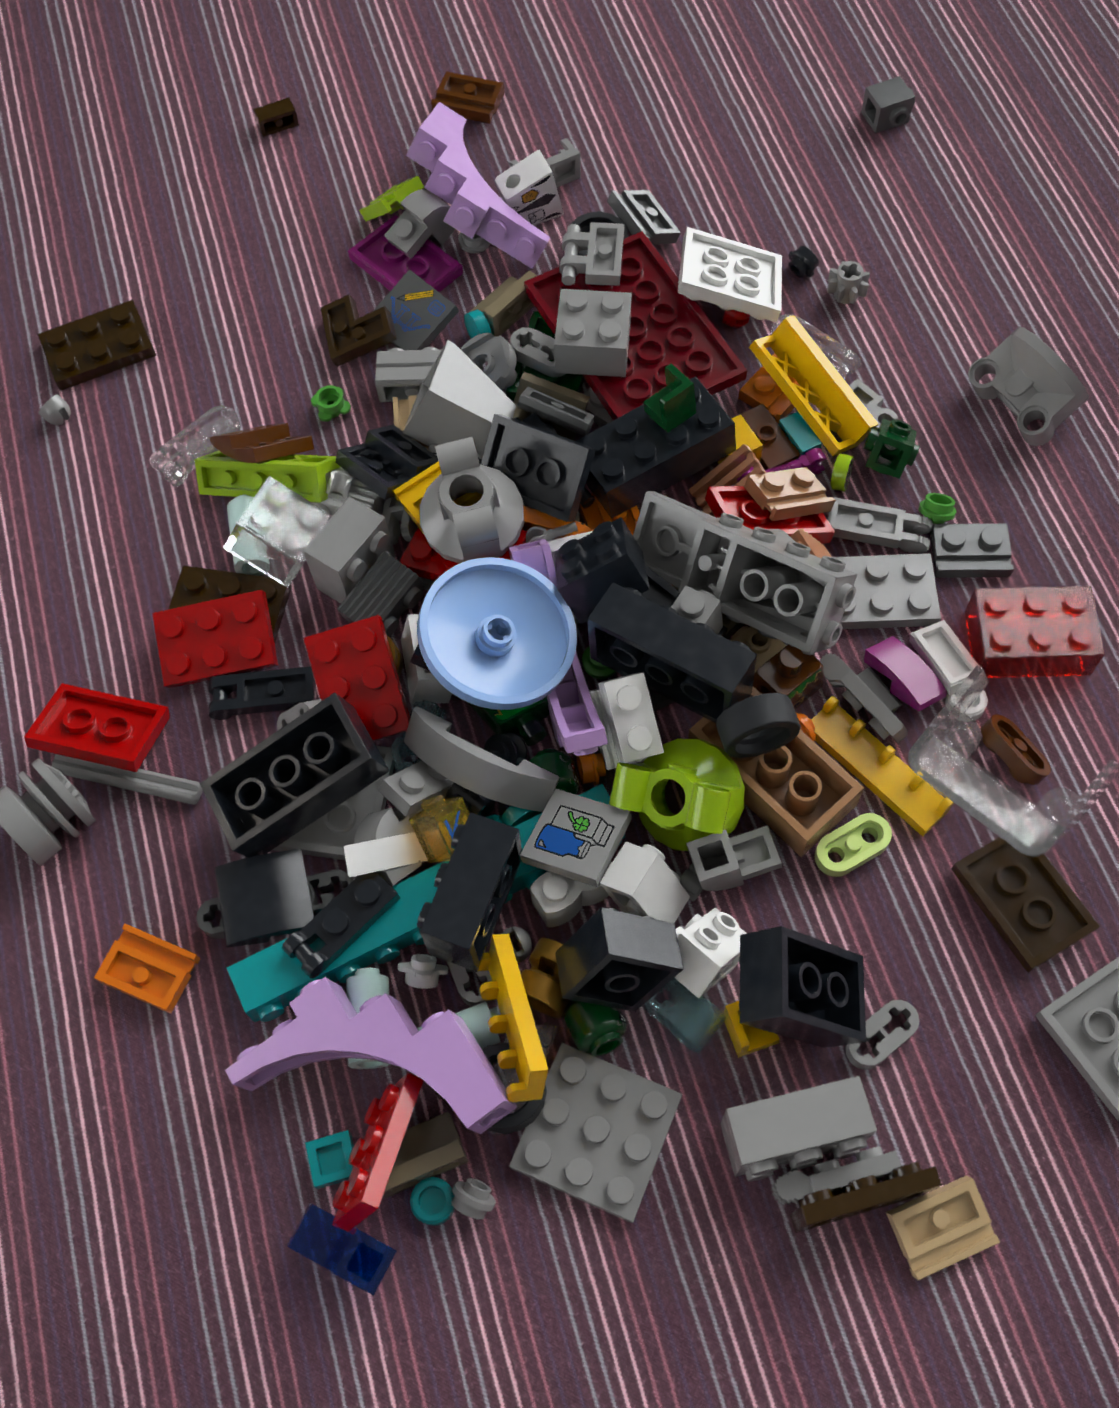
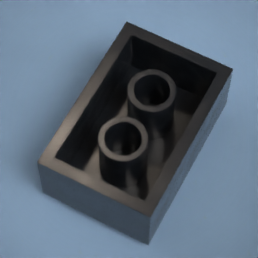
[417,812,522,972]
[739,926,866,1048]

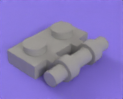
[559,222,624,286]

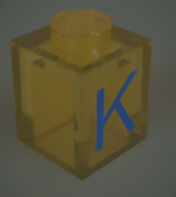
[409,795,470,863]

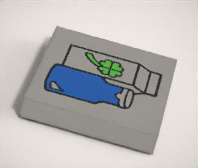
[520,789,632,887]

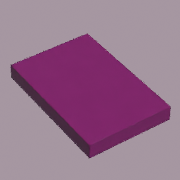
[348,215,463,292]

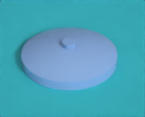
[417,557,577,710]

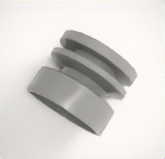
[0,758,96,866]

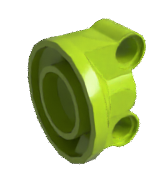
[609,738,745,851]

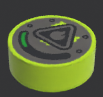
[830,454,854,492]

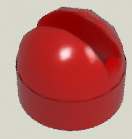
[722,310,750,328]

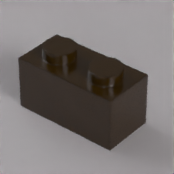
[253,97,299,137]

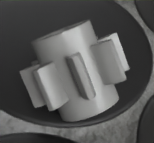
[827,261,870,304]

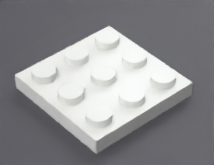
[678,227,782,322]

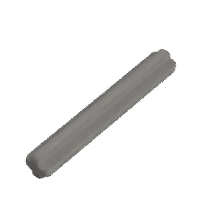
[52,754,203,805]

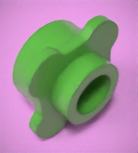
[311,385,351,422]

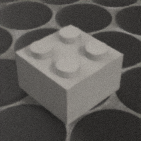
[554,289,632,377]
[303,497,396,603]

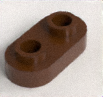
[981,714,1051,785]

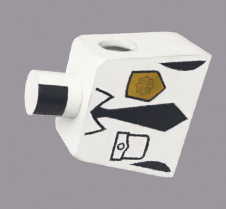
[495,149,564,226]

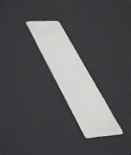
[344,824,454,877]

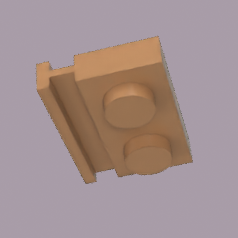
[744,467,836,521]

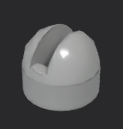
[38,394,71,425]
[502,927,532,962]

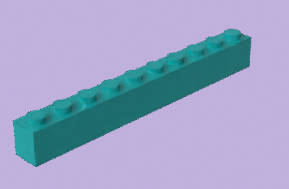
[227,783,625,1022]

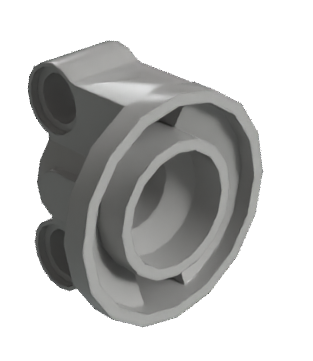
[968,327,1089,446]
[420,436,524,564]

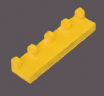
[811,695,955,837]
[478,933,548,1102]

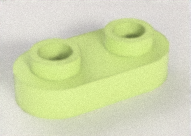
[815,813,892,877]

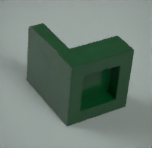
[643,363,696,433]

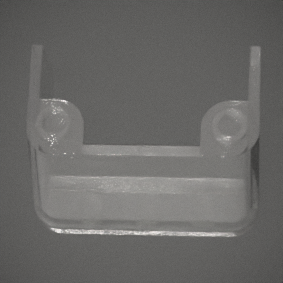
[908,665,1118,857]

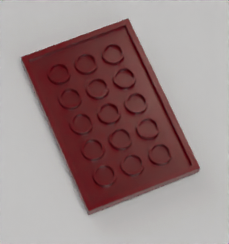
[524,231,748,420]

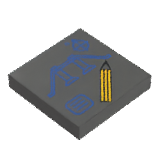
[373,270,459,350]

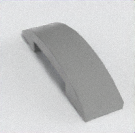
[404,706,560,812]

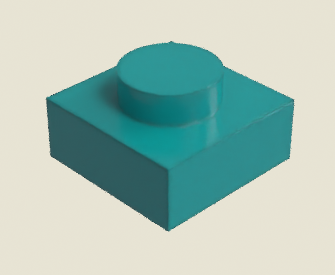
[305,1130,354,1189]

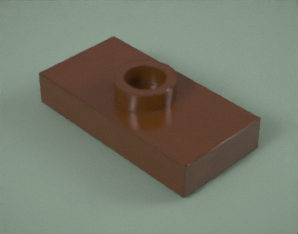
[737,404,800,470]

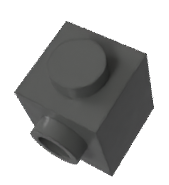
[861,76,915,133]

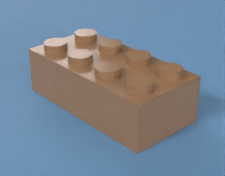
[688,687,864,857]

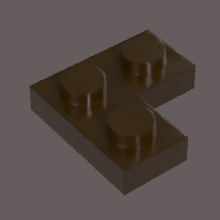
[320,294,397,367]

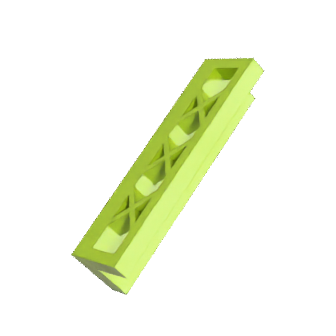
[194,451,340,503]

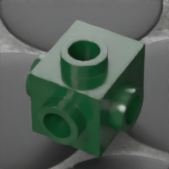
[863,419,920,479]

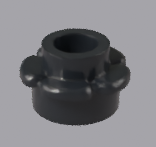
[788,246,819,278]

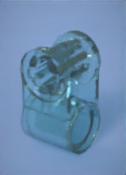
[644,978,726,1053]

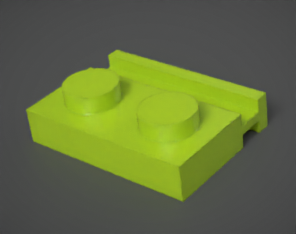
[359,175,424,222]

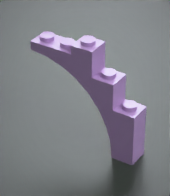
[406,102,550,269]
[508,539,608,756]
[225,977,517,1134]

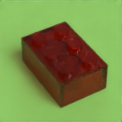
[965,586,1105,678]

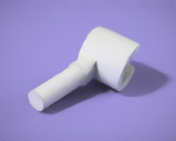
[326,467,352,499]

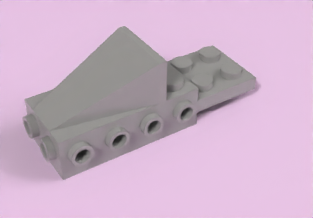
[633,491,858,655]

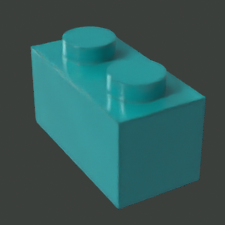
[778,412,822,456]

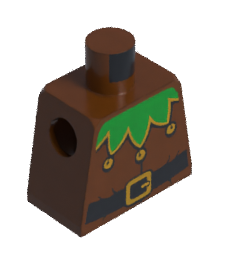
[753,644,823,709]

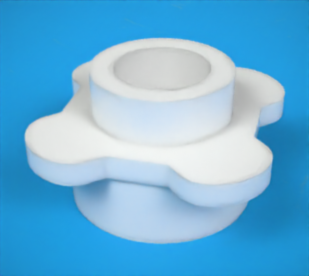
[398,954,448,989]

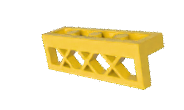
[749,315,879,456]

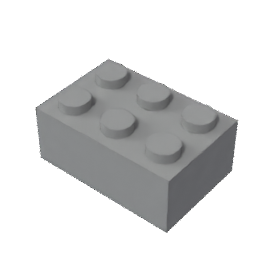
[720,1076,877,1182]

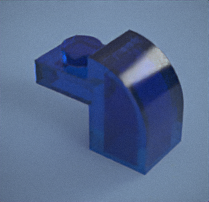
[286,1203,397,1296]

